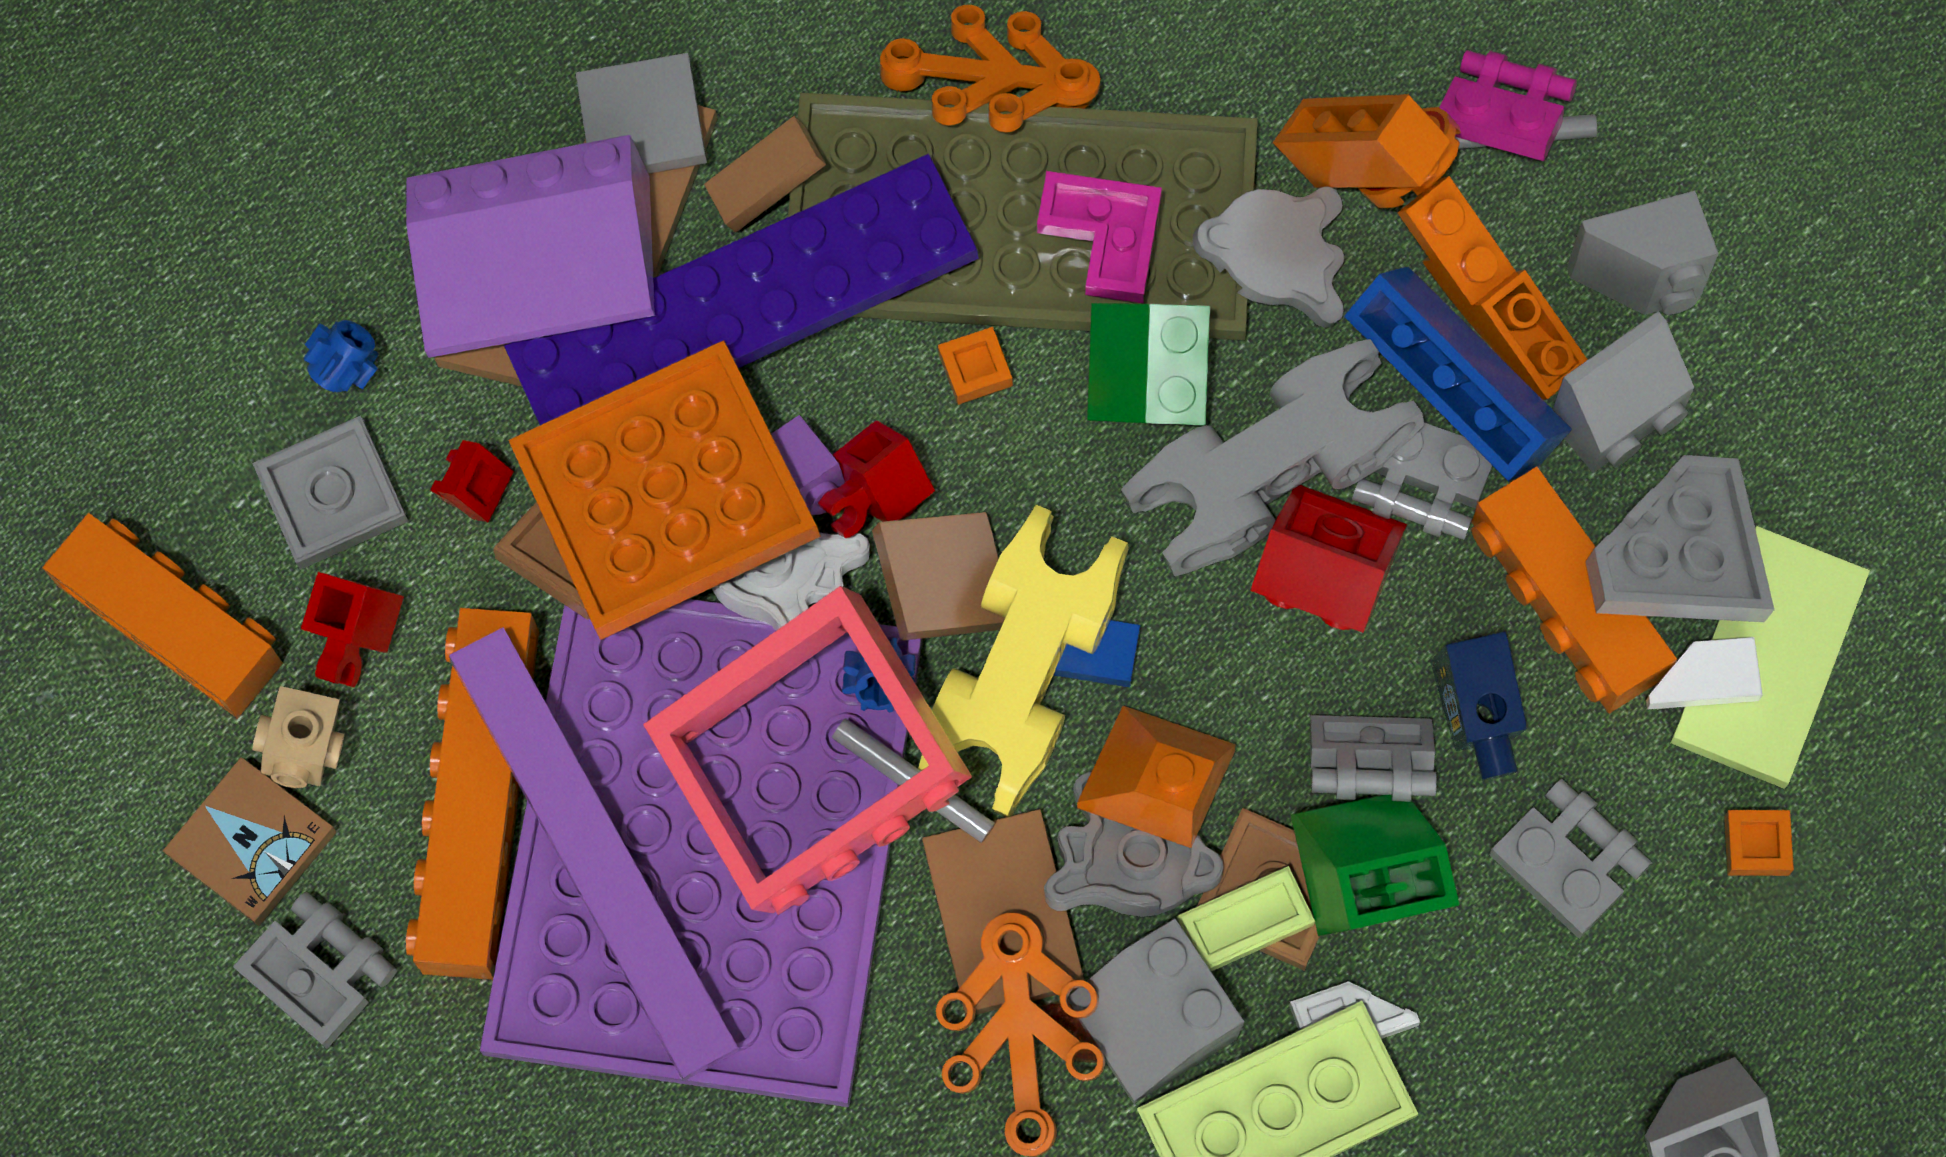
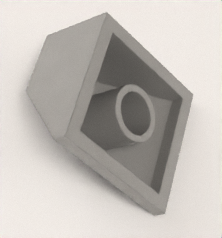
[1645,1057,1780,1157]

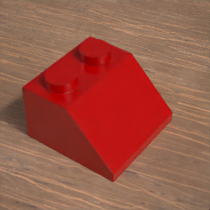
[1250,485,1407,633]

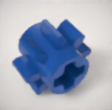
[304,320,379,392]
[842,637,916,713]

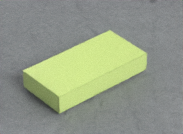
[1176,866,1315,971]

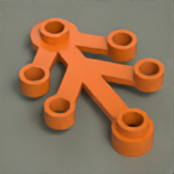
[880,5,1100,132]
[936,913,1105,1157]

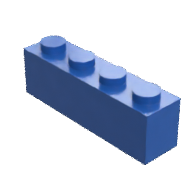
[1344,267,1572,481]

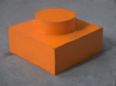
[938,327,1013,405]
[1724,810,1794,876]

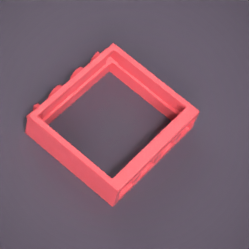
[643,586,972,915]

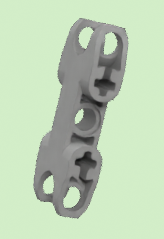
[1121,339,1424,576]

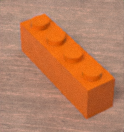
[1471,466,1677,714]
[42,513,283,719]

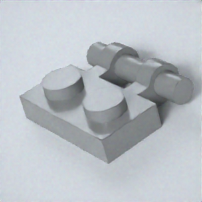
[1352,423,1493,540]
[1310,715,1437,802]
[1489,779,1653,939]
[233,892,397,1049]

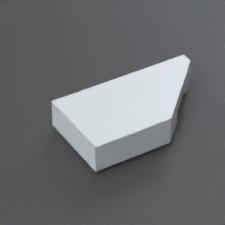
[1646,637,1763,710]
[1289,982,1420,1039]

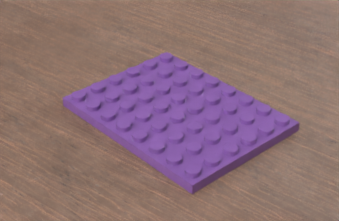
[480,599,923,1107]

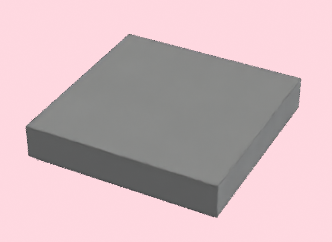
[575,53,707,174]
[252,415,409,570]

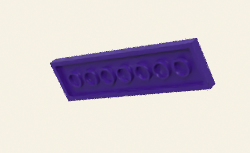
[504,154,979,425]

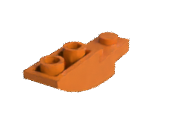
[1397,176,1588,400]

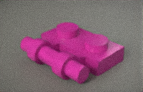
[1439,50,1577,161]

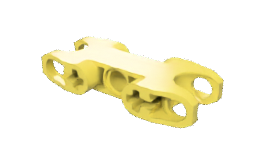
[918,505,1129,817]

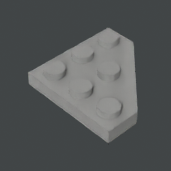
[1586,455,1775,622]

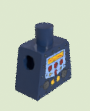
[1430,632,1526,781]

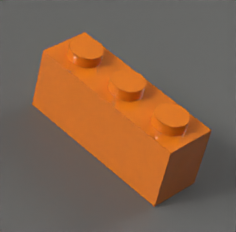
[1273,94,1452,188]

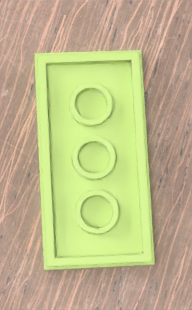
[1670,526,1870,789]
[1137,1001,1418,1157]

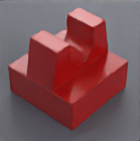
[430,440,514,522]

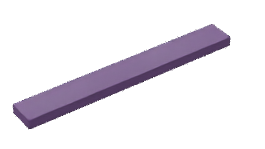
[449,627,738,1082]

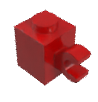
[818,420,935,538]
[301,572,404,688]

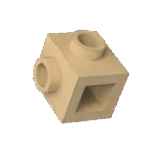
[252,686,345,788]

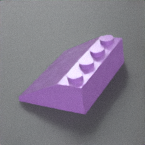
[406,135,655,358]

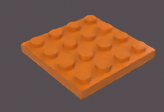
[508,340,821,640]

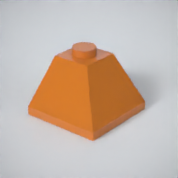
[1077,706,1236,848]

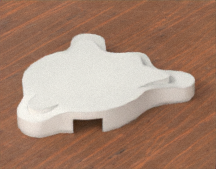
[712,532,870,631]

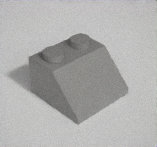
[1567,191,1719,315]
[1553,311,1694,473]
[1068,919,1244,1104]

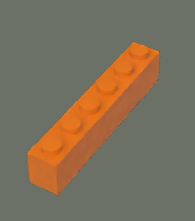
[406,608,539,980]

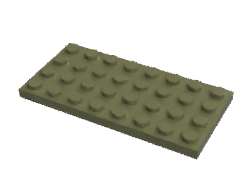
[788,93,1258,340]

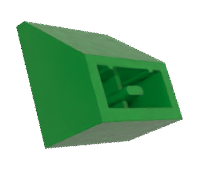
[1291,795,1460,936]

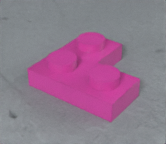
[1037,171,1162,303]

